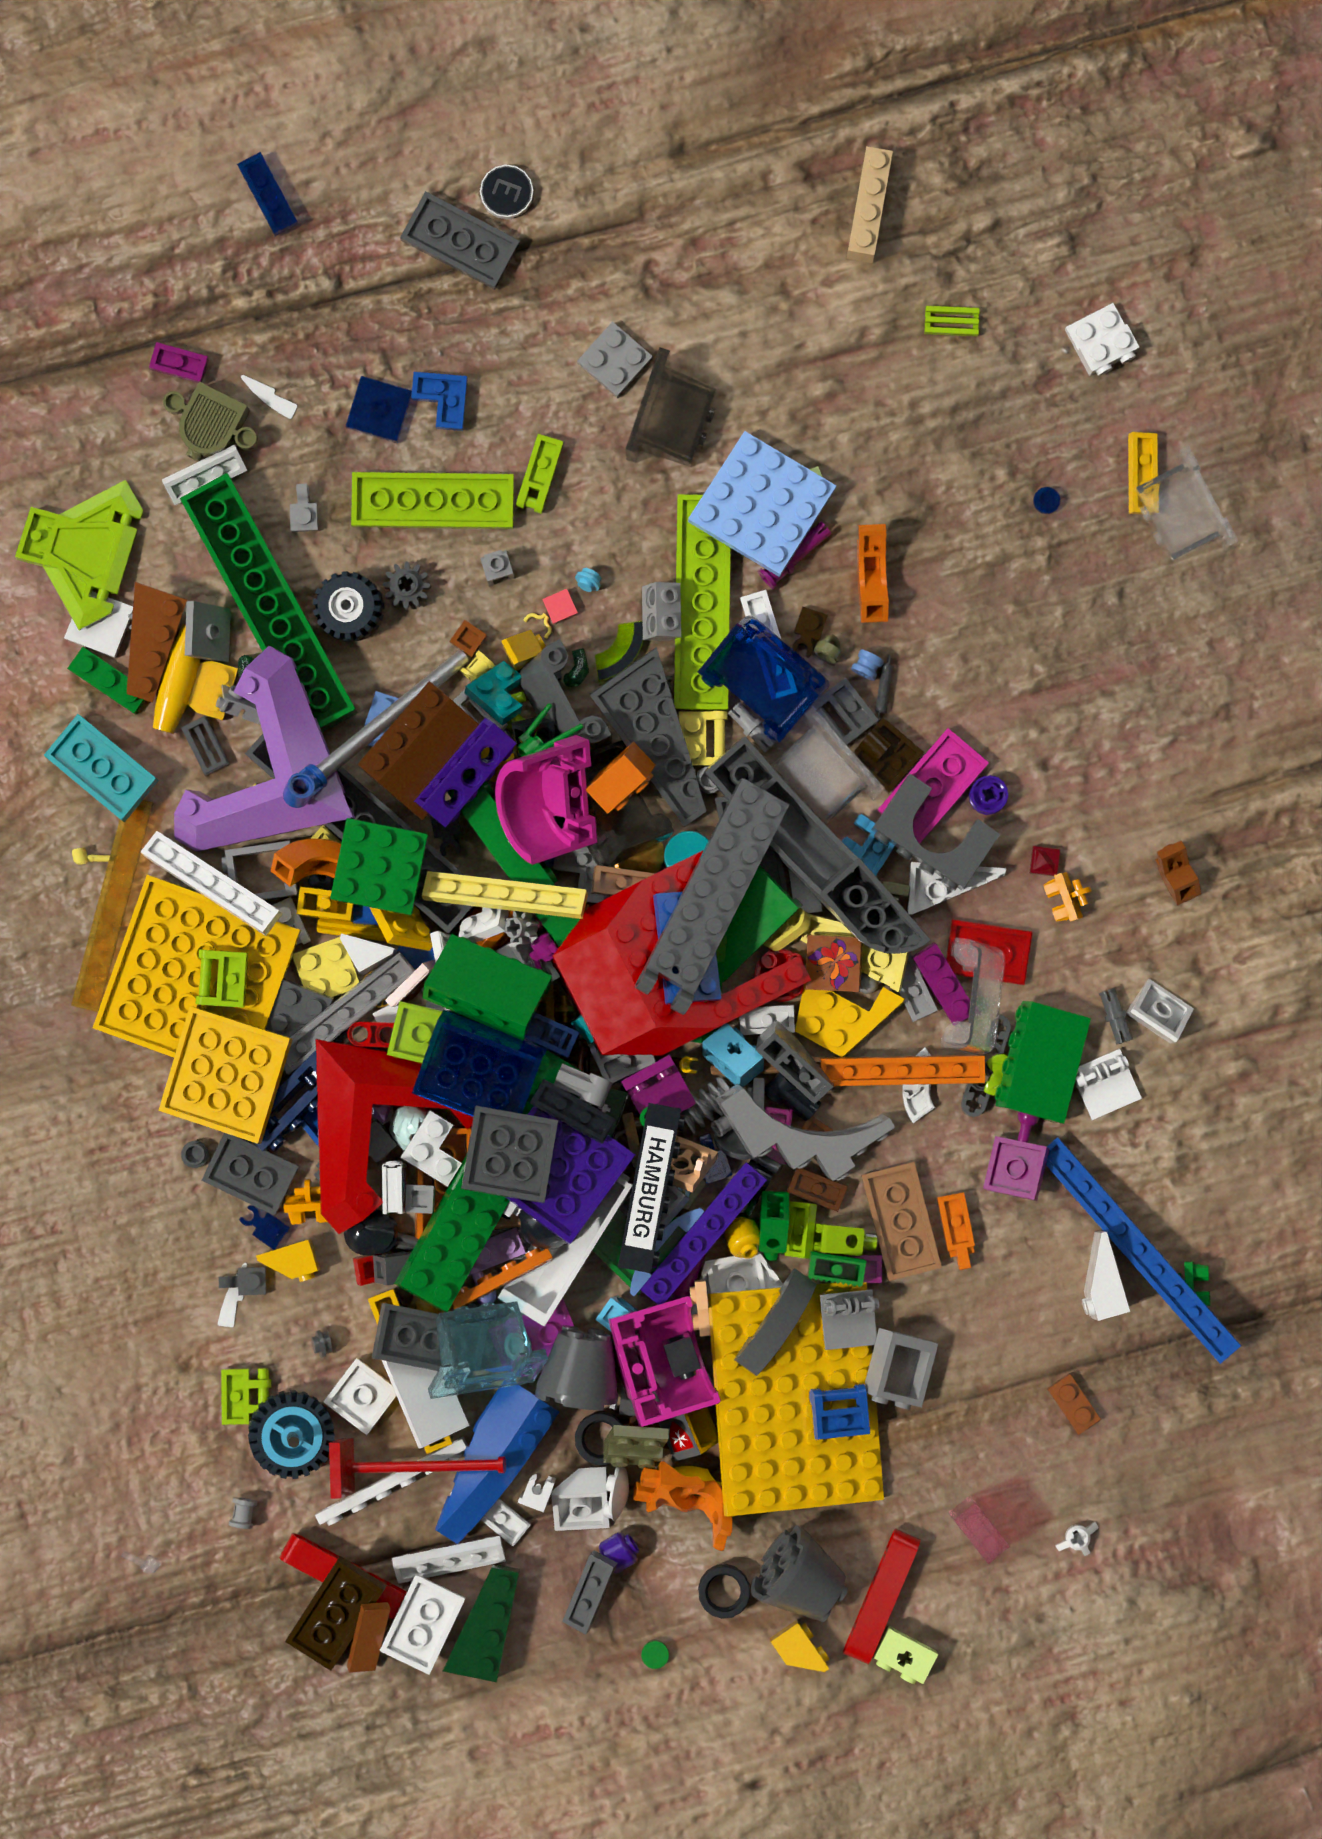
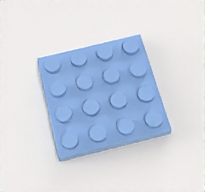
[688,431,836,577]

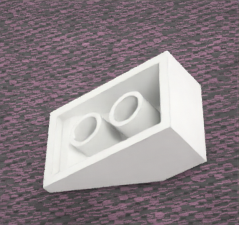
[1082,1230,1130,1321]

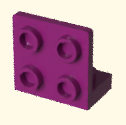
[621,1055,696,1118]

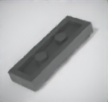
[562,1550,618,1635]

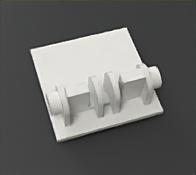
[1075,1049,1142,1120]

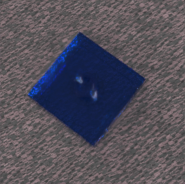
[345,376,412,443]

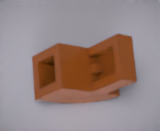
[1155,841,1202,906]

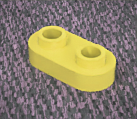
[764,908,811,951]

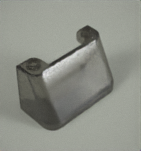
[585,740,675,867]

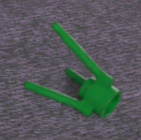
[517,703,584,757]

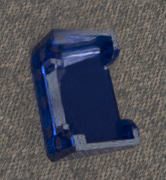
[698,615,830,743]

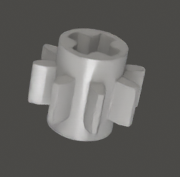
[504,911,539,944]

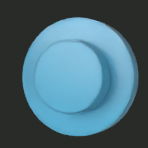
[575,568,601,592]

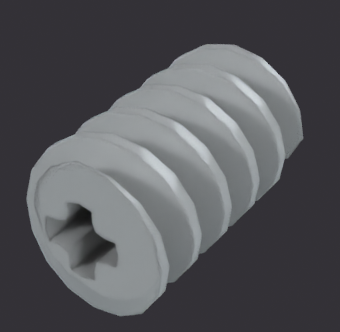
[680,1077,730,1134]

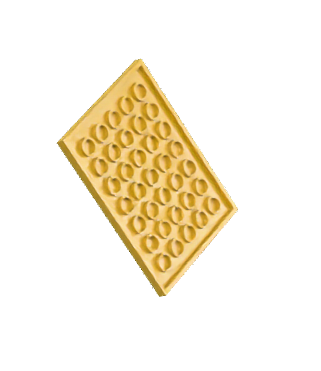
[707,1282,884,1517]

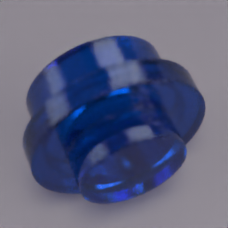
[1033,487,1060,514]

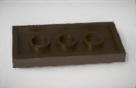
[285,1556,387,1671]

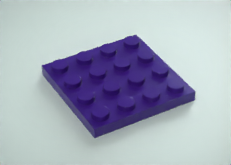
[505,1106,635,1245]

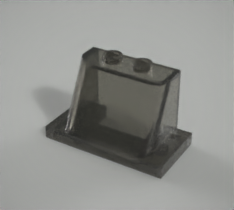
[625,347,717,467]

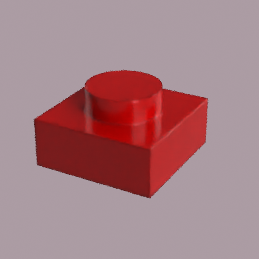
[353,1254,380,1286]

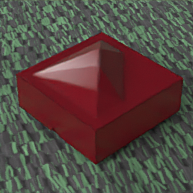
[1029,846,1060,877]

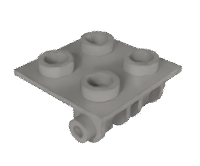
[820,1290,879,1350]

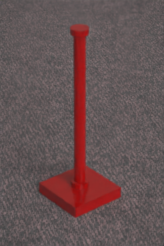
[329,1438,506,1499]

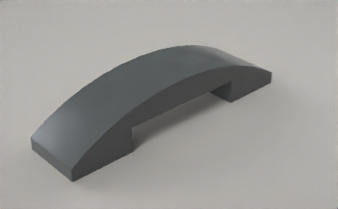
[734,1268,817,1376]

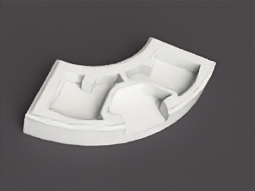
[902,1048,935,1123]

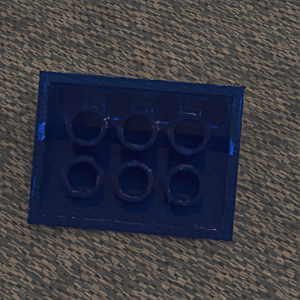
[412,1010,547,1117]

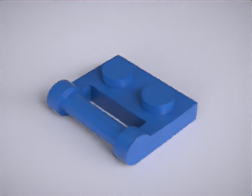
[809,1384,870,1440]

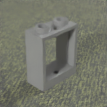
[222,841,299,901]

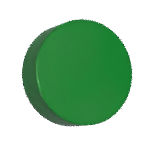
[641,1640,669,1669]

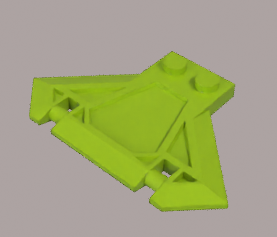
[15,480,143,631]

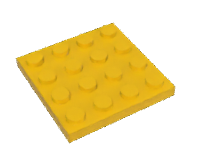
[158,1006,293,1144]

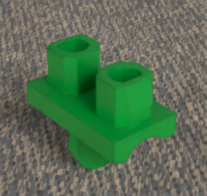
[1178,1261,1211,1307]

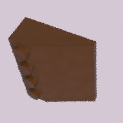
[357,681,484,821]

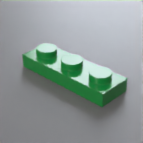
[67,647,145,715]

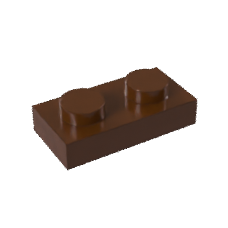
[787,1168,848,1212]

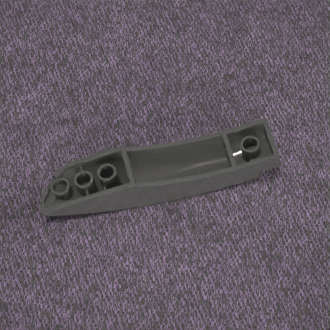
[704,736,930,954]

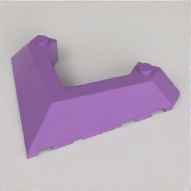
[174,646,355,852]

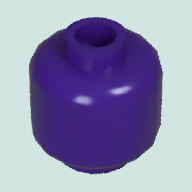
[599,1532,639,1574]

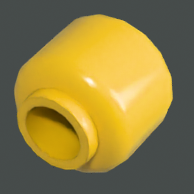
[724,1217,760,1259]

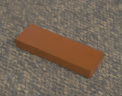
[347,1602,390,1673]

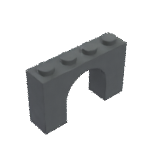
[871,773,1000,891]

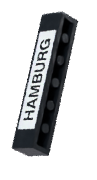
[618,1103,685,1273]

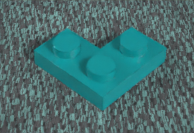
[464,661,523,726]

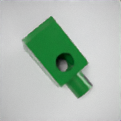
[759,1191,789,1261]

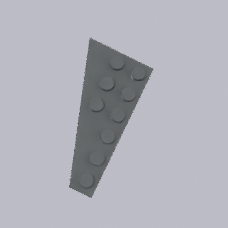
[590,647,706,827]

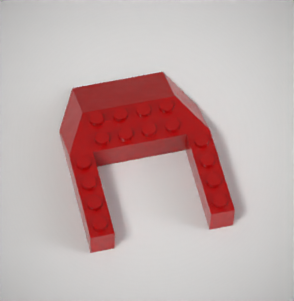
[552,850,811,1056]

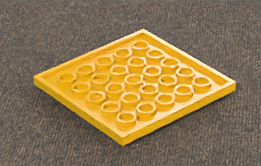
[92,875,301,1058]

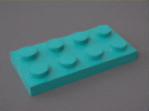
[44,714,159,822]

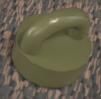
[814,634,842,664]

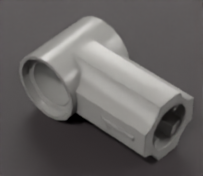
[554,1064,613,1108]

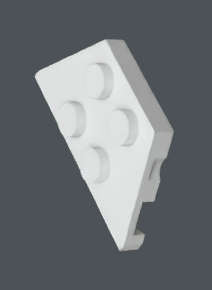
[691,1252,783,1320]

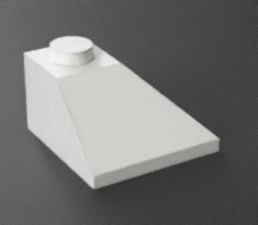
[551,1467,610,1531]

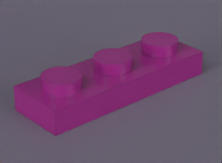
[912,942,977,1026]

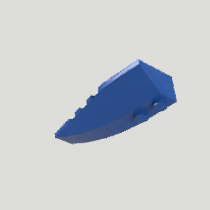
[435,1377,559,1544]

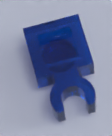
[239,1205,291,1250]

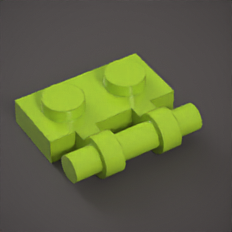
[221,1368,272,1425]

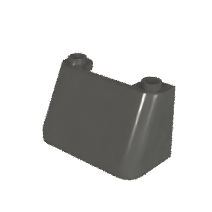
[519,639,612,754]

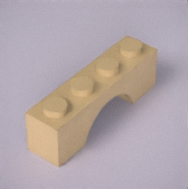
[846,146,893,263]

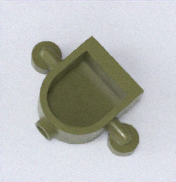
[163,382,258,462]

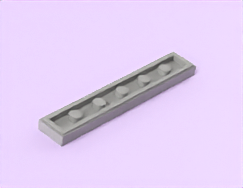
[284,951,415,1075]

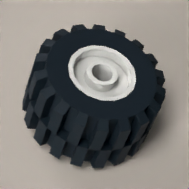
[313,571,385,642]

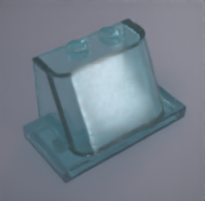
[428,1301,548,1399]

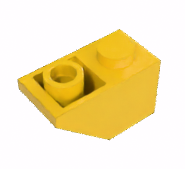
[770,1619,830,1672]

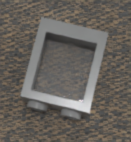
[864,1328,938,1410]

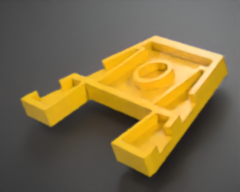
[795,983,905,1057]

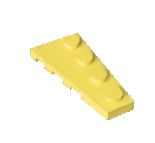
[801,914,909,992]

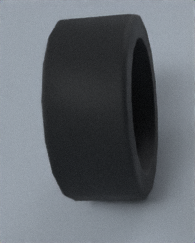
[575,1412,623,1465]
[698,1564,750,1619]

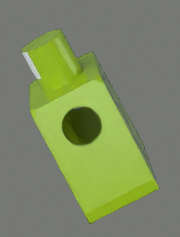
[813,1223,877,1256]

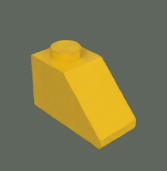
[501,630,546,672]
[256,1239,320,1282]

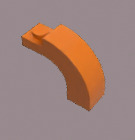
[857,524,889,623]
[271,839,341,887]

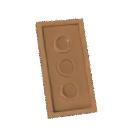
[861,1162,942,1281]

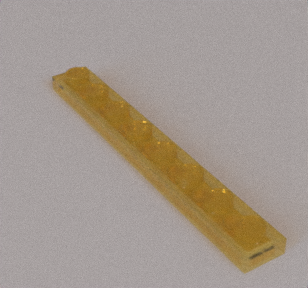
[71,800,154,1012]

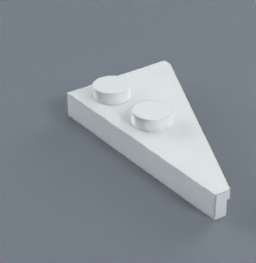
[907,862,1006,915]

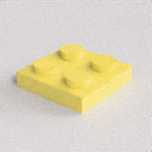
[292,936,360,998]

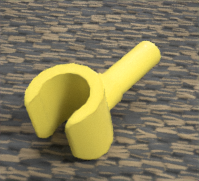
[72,847,111,865]

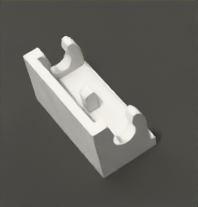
[518,1474,556,1513]

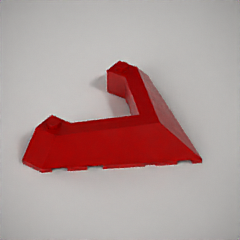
[315,1039,503,1234]

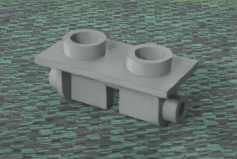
[216,684,261,725]

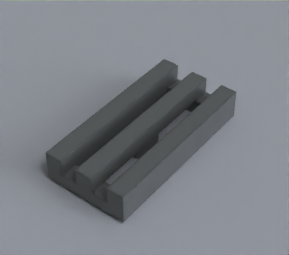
[181,716,230,776]

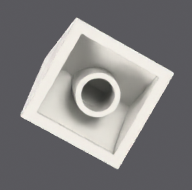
[340,933,397,975]
[1126,979,1194,1044]

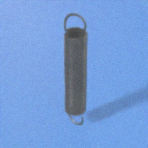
[875,654,894,722]

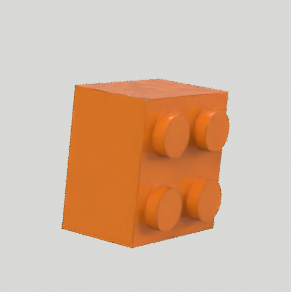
[585,741,656,814]

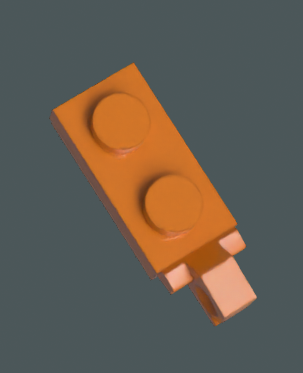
[937,1192,975,1270]

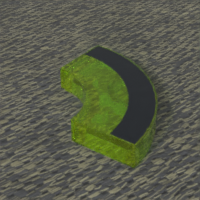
[595,621,644,682]

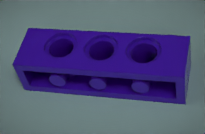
[414,718,517,827]

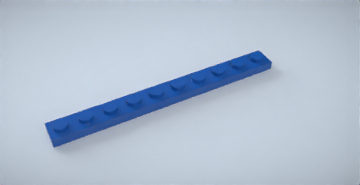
[1046,1137,1242,1364]

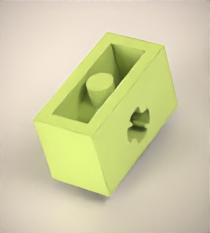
[873,1625,938,1685]

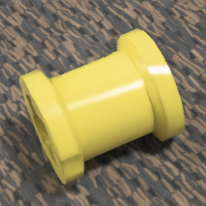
[460,650,495,682]

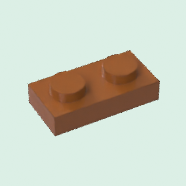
[1047,1373,1101,1435]

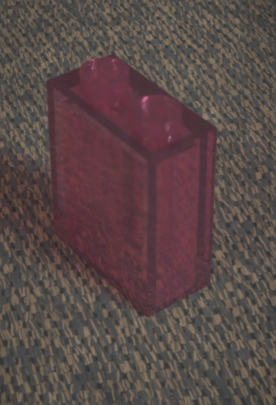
[948,1496,1010,1564]

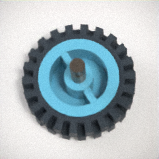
[248,1390,335,1479]

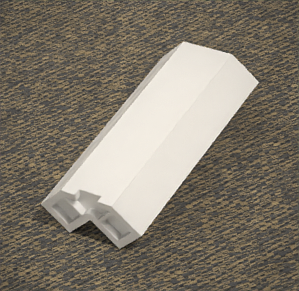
[498,1173,632,1327]

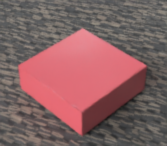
[542,589,578,625]

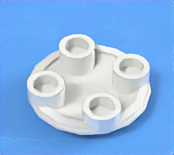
[604,1467,629,1521]

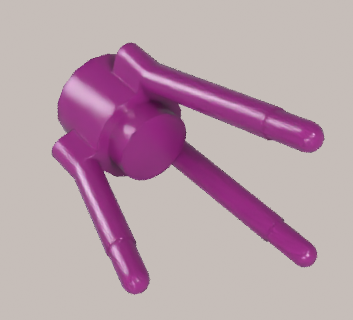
[529,933,558,970]

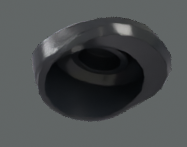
[344,1209,398,1256]

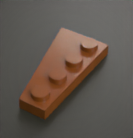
[127,582,187,703]

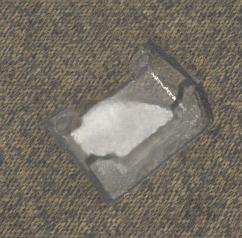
[940,938,1005,1055]

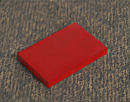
[946,919,1033,986]

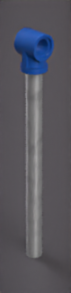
[283,650,469,808]

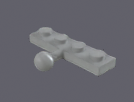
[861,952,938,1022]

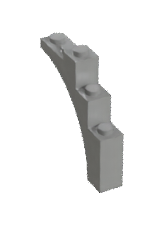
[715,1084,895,1181]

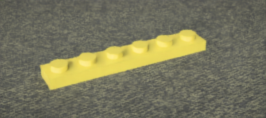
[422,871,588,919]

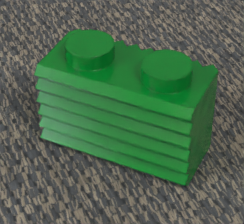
[807,1251,866,1287]

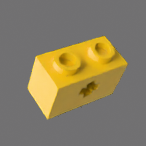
[296,887,354,922]

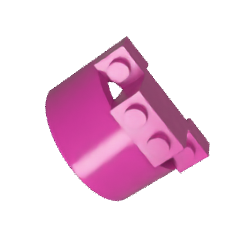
[495,735,597,865]
[608,1296,720,1427]

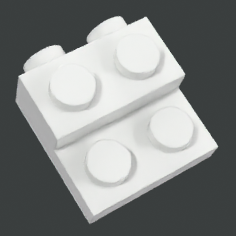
[1065,303,1140,376]

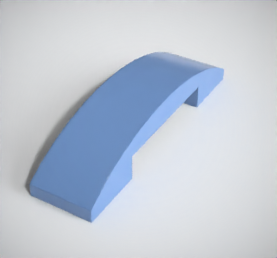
[630,1208,704,1296]

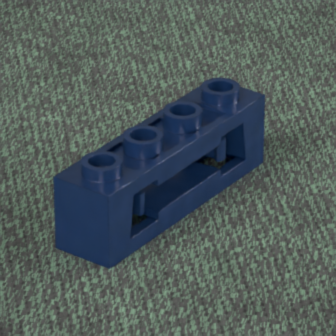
[524,1012,580,1059]
[255,1051,318,1151]

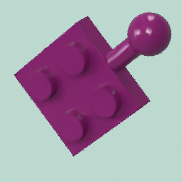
[983,1112,1050,1201]

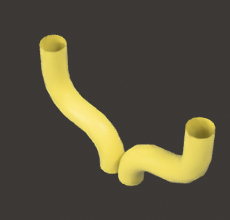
[523,613,552,639]

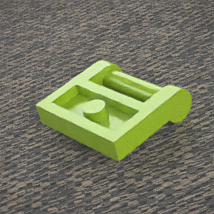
[195,949,248,1008]

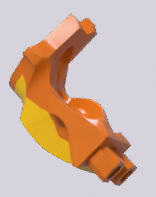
[633,1461,732,1551]

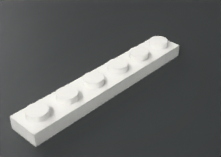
[141,831,282,936]
[315,1437,468,1526]

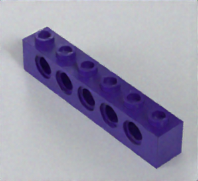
[640,1161,767,1305]

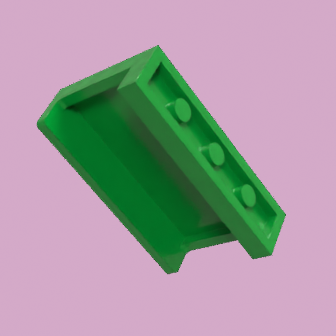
[723,865,803,982]
[423,934,552,1041]
[995,1001,1091,1124]

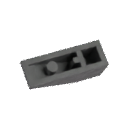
[756,1020,834,1104]

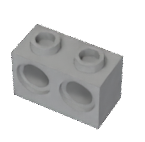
[642,582,681,641]

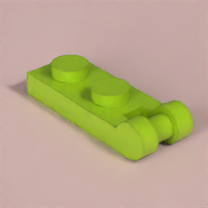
[516,434,564,514]

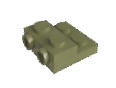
[603,1425,669,1469]

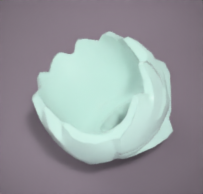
[389,1106,428,1151]

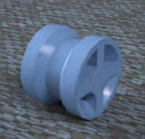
[851,649,884,681]

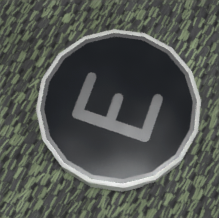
[480,165,534,220]

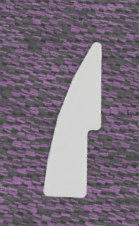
[241,375,297,419]
[218,1263,247,1327]

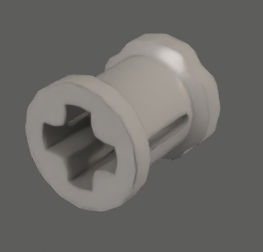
[228,1497,257,1529]

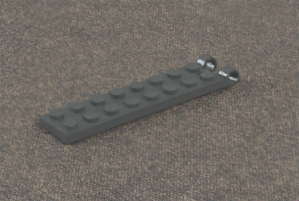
[635,778,789,1015]

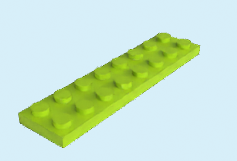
[674,494,731,711]

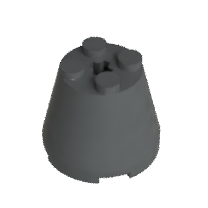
[535,1325,618,1411]
[751,1525,848,1622]

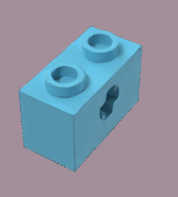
[702,1023,764,1087]

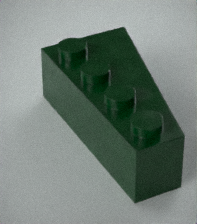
[443,1564,520,1682]

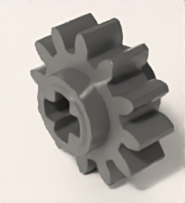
[382,561,431,611]

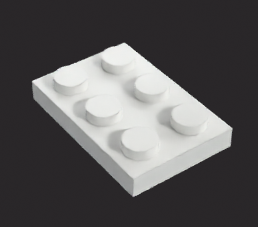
[380,1574,466,1675]

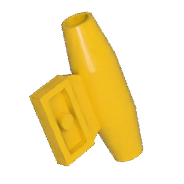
[153,624,238,734]

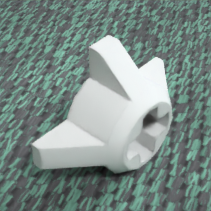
[1055,1522,1099,1556]

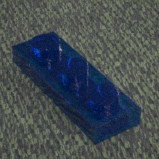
[237,152,298,236]

